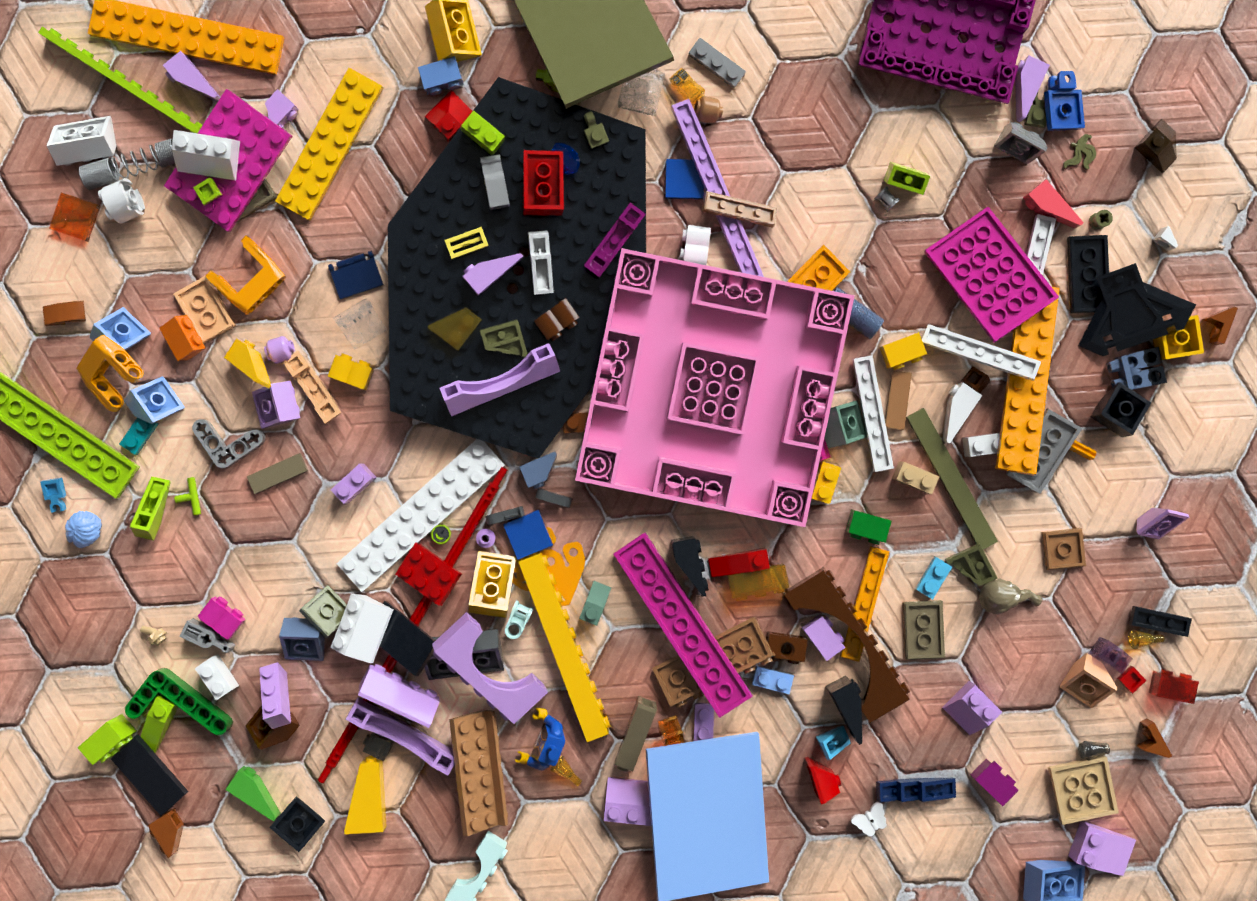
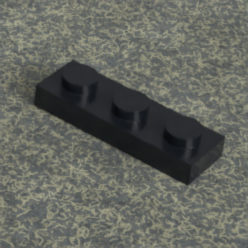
[1129,606,1192,637]

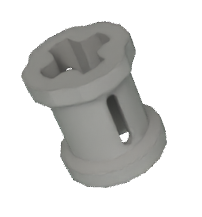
[874,186,900,212]

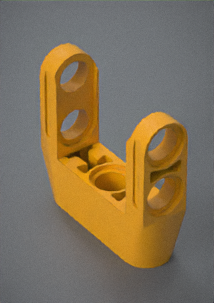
[205,235,286,315]
[76,335,144,412]

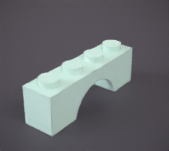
[445,831,508,901]

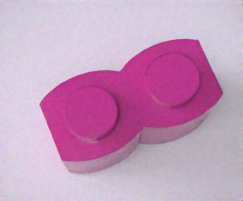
[197,596,246,640]

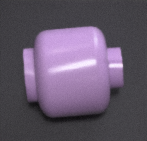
[264,336,295,364]

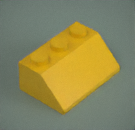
[425,0,482,62]

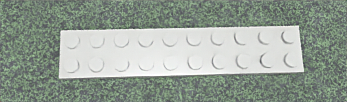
[336,439,505,592]

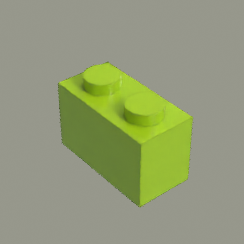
[461,110,505,156]
[883,162,930,195]

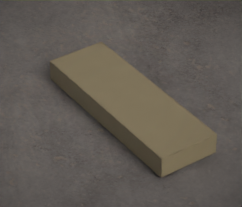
[247,453,308,494]

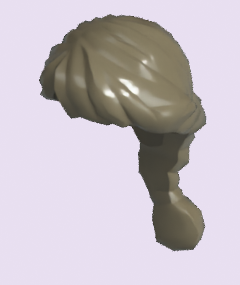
[979,578,1042,615]

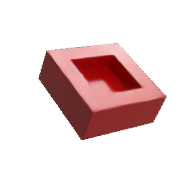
[1117,665,1147,694]

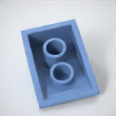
[1023,860,1085,901]

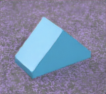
[816,726,851,760]

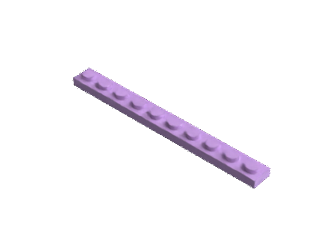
[671,99,764,277]

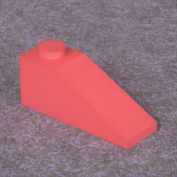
[1023,179,1084,229]

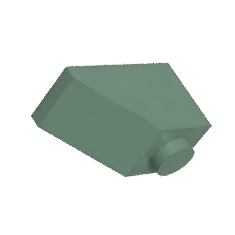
[579,581,612,626]

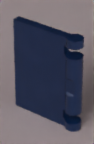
[328,250,384,300]

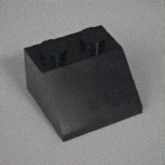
[1090,382,1151,438]

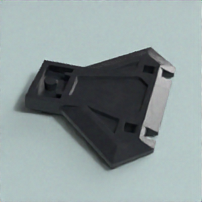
[1078,263,1196,357]

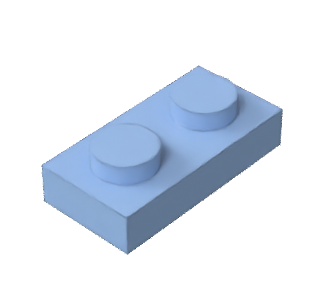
[752,665,794,694]

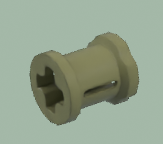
[1089,210,1113,230]

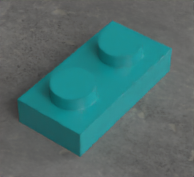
[119,418,159,455]

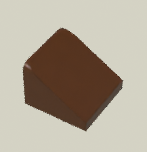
[961,366,990,394]

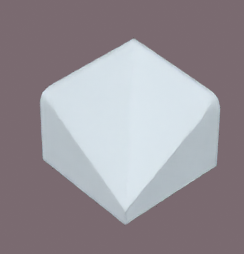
[1153,226,1178,251]

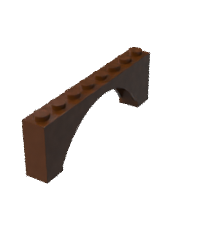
[784,567,910,723]

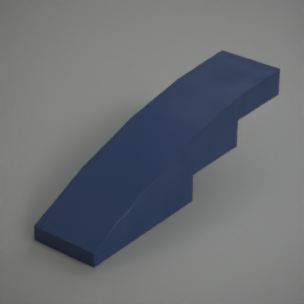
[876,778,956,802]

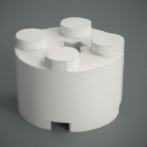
[98,178,145,223]

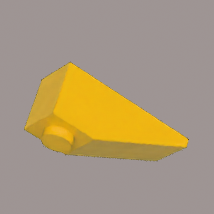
[224,338,271,388]

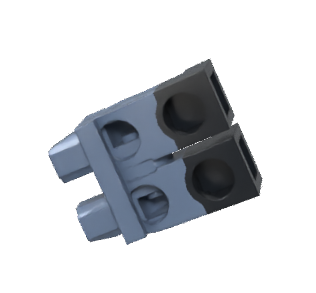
[1107,347,1167,390]

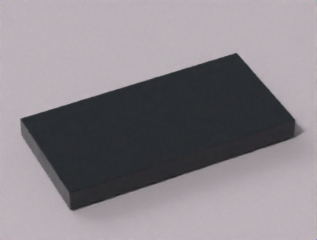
[1067,235,1109,313]
[380,601,436,677]
[111,734,189,816]

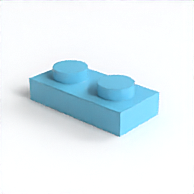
[915,556,952,599]

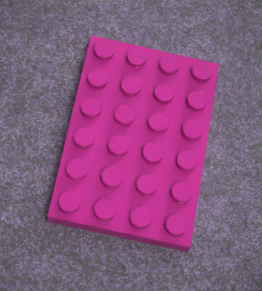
[164,89,293,232]
[924,207,1059,343]

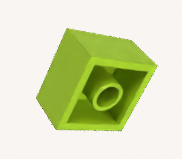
[77,714,137,765]

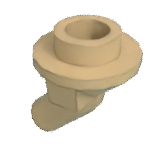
[140,626,167,646]

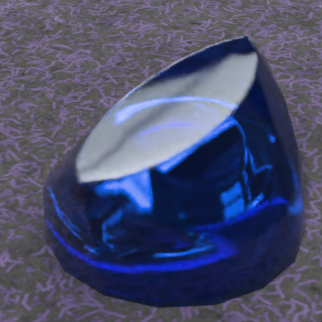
[552,143,580,175]

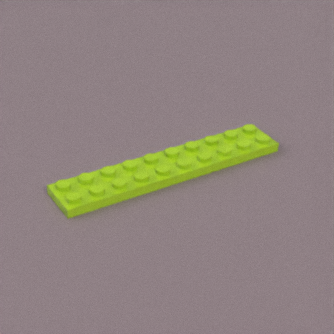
[0,372,140,499]

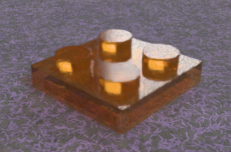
[49,192,100,242]

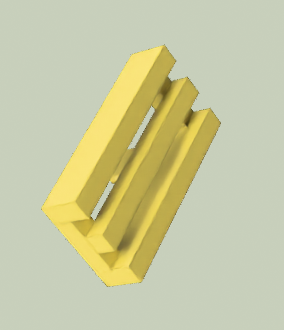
[445,227,489,259]

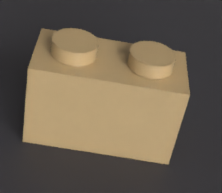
[892,461,939,494]

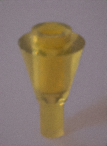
[1127,630,1165,649]
[550,756,582,786]

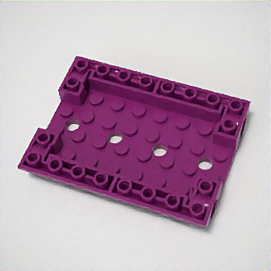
[858,0,1036,104]

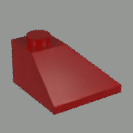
[424,90,472,142]
[805,757,842,805]

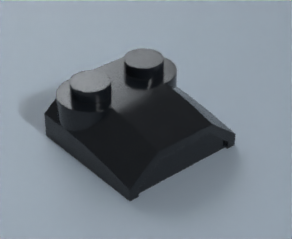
[269,796,325,852]

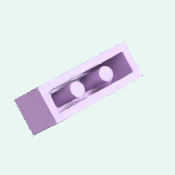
[259,662,291,729]

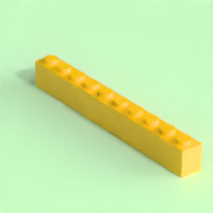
[519,552,611,742]

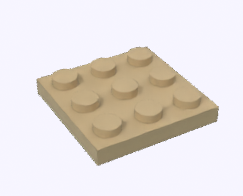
[1048,755,1119,825]

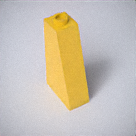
[344,756,387,834]

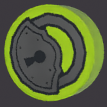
[431,524,451,544]

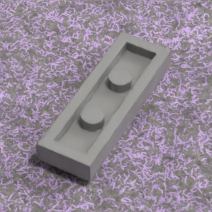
[688,38,746,88]

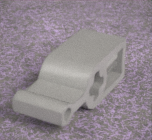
[480,154,509,210]
[179,618,235,653]

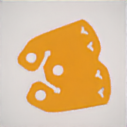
[512,527,585,606]

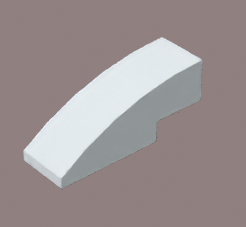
[528,230,554,295]

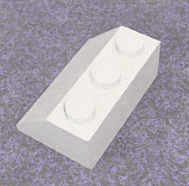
[47,116,117,166]
[172,130,240,181]
[330,594,394,663]

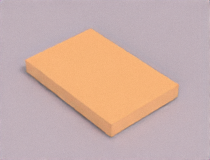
[173,276,236,344]

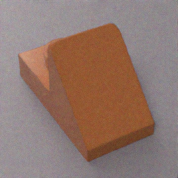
[1202,306,1238,345]
[1136,718,1172,758]

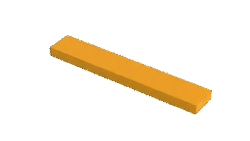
[840,546,890,662]

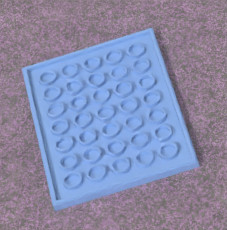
[646,732,769,901]

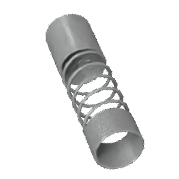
[78,139,175,190]

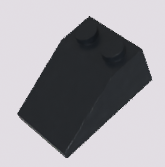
[826,675,862,745]

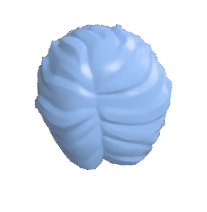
[65,511,102,548]

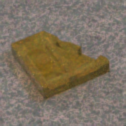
[428,308,482,351]

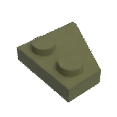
[946,543,998,586]

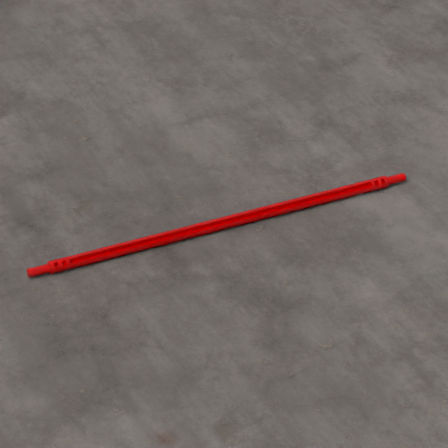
[317,467,508,783]

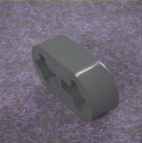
[535,488,573,508]

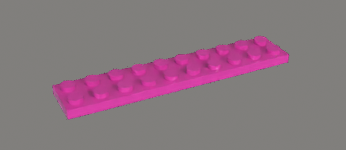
[614,532,753,718]

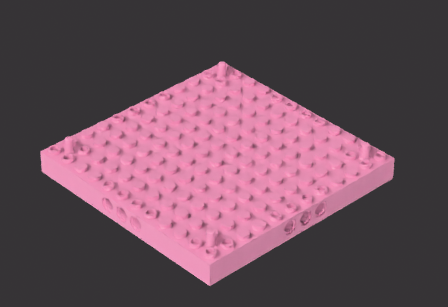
[575,248,854,527]

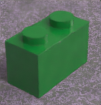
[845,509,892,545]

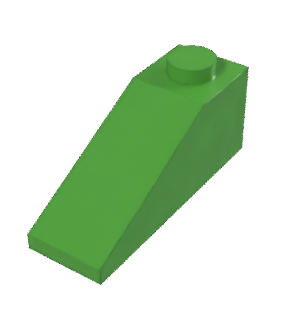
[226,766,281,822]

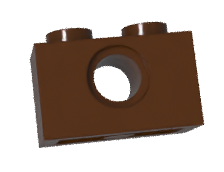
[766,631,808,664]

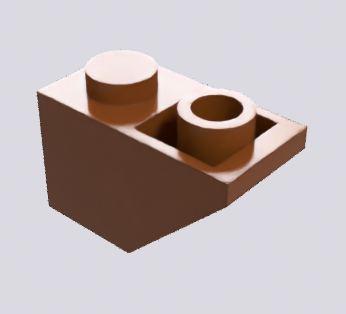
[148,808,184,858]

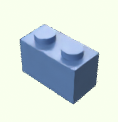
[418,56,464,95]

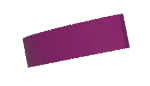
[584,202,646,277]

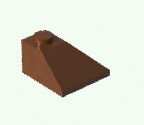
[245,705,300,750]

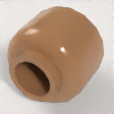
[694,96,723,123]

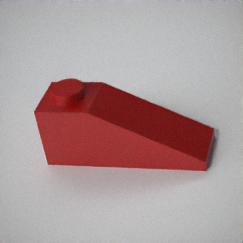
[708,548,770,577]

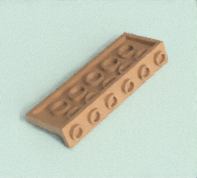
[652,617,776,708]
[449,710,508,836]

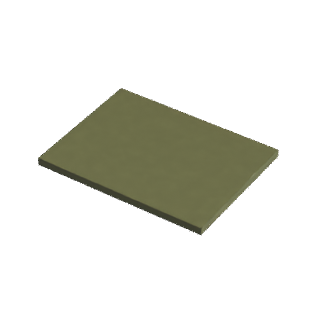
[514,0,674,108]

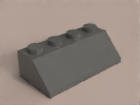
[424,629,504,680]

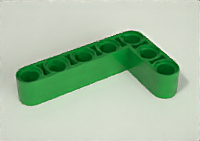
[125,668,233,735]

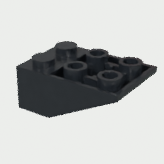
[671,536,709,597]

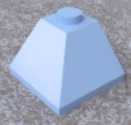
[89,307,151,350]
[124,376,185,424]

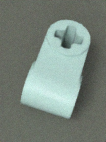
[505,600,534,639]

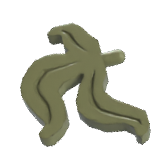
[1063,134,1096,170]

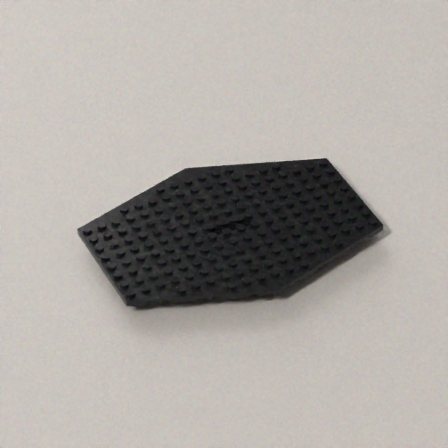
[388,77,646,458]

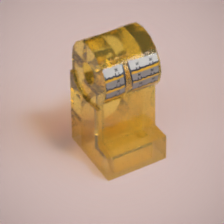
[669,68,705,106]

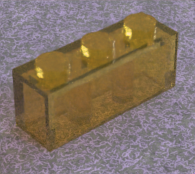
[727,563,789,601]

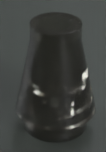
[1078,741,1110,760]

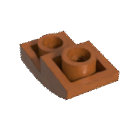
[43,301,86,326]

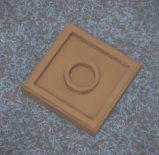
[1042,528,1086,570]

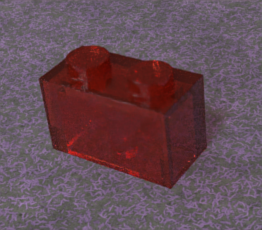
[1149,669,1199,704]

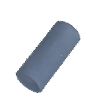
[834,287,884,339]

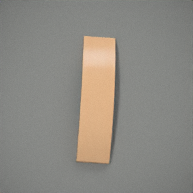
[283,351,341,424]

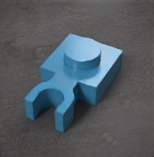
[40,478,67,513]

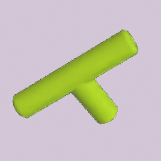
[174,477,201,516]

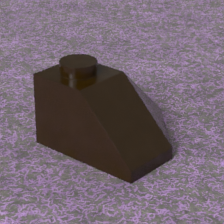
[1134,119,1177,173]

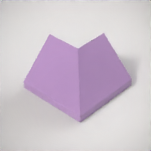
[1137,508,1189,539]

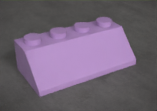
[358,664,440,728]
[604,777,651,826]

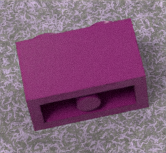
[970,759,1019,806]

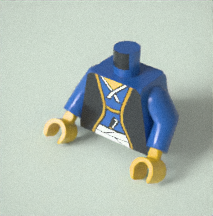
[515,708,566,771]

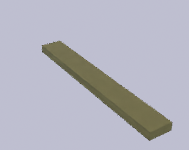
[906,408,998,550]

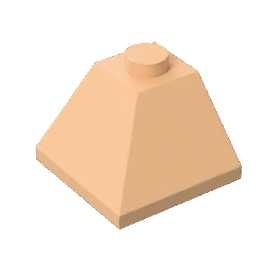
[1060,653,1117,708]

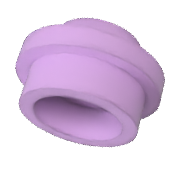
[476,529,495,548]

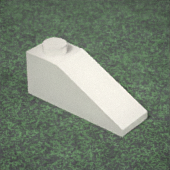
[942,383,982,444]

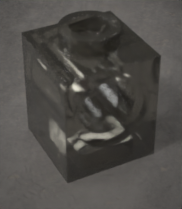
[363,732,395,761]

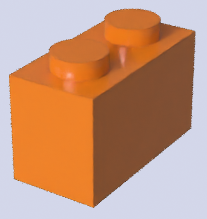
[159,315,206,361]

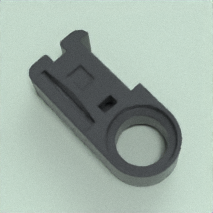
[485,506,525,525]

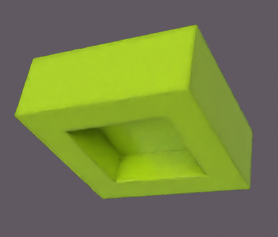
[193,178,222,205]

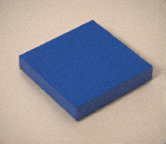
[665,159,704,199]
[503,510,553,560]

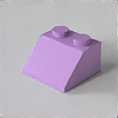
[252,381,300,429]
[942,681,1002,735]

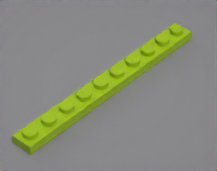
[38,27,203,133]

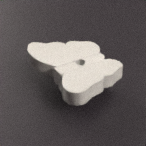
[851,801,887,836]

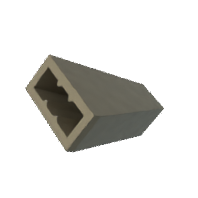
[615,696,657,772]

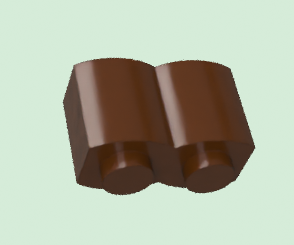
[534,298,579,341]

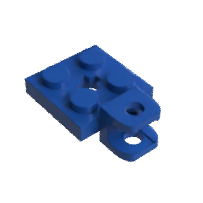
[1044,71,1085,131]

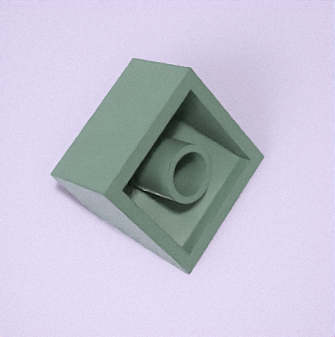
[824,400,867,449]

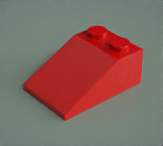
[523,150,564,216]

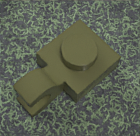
[584,111,609,149]

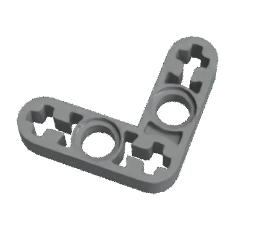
[192,419,265,468]

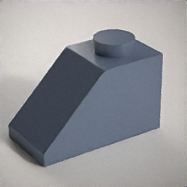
[519,451,557,489]

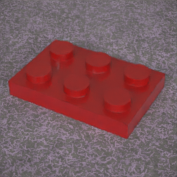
[395,542,462,606]

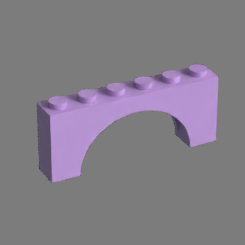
[432,612,548,724]

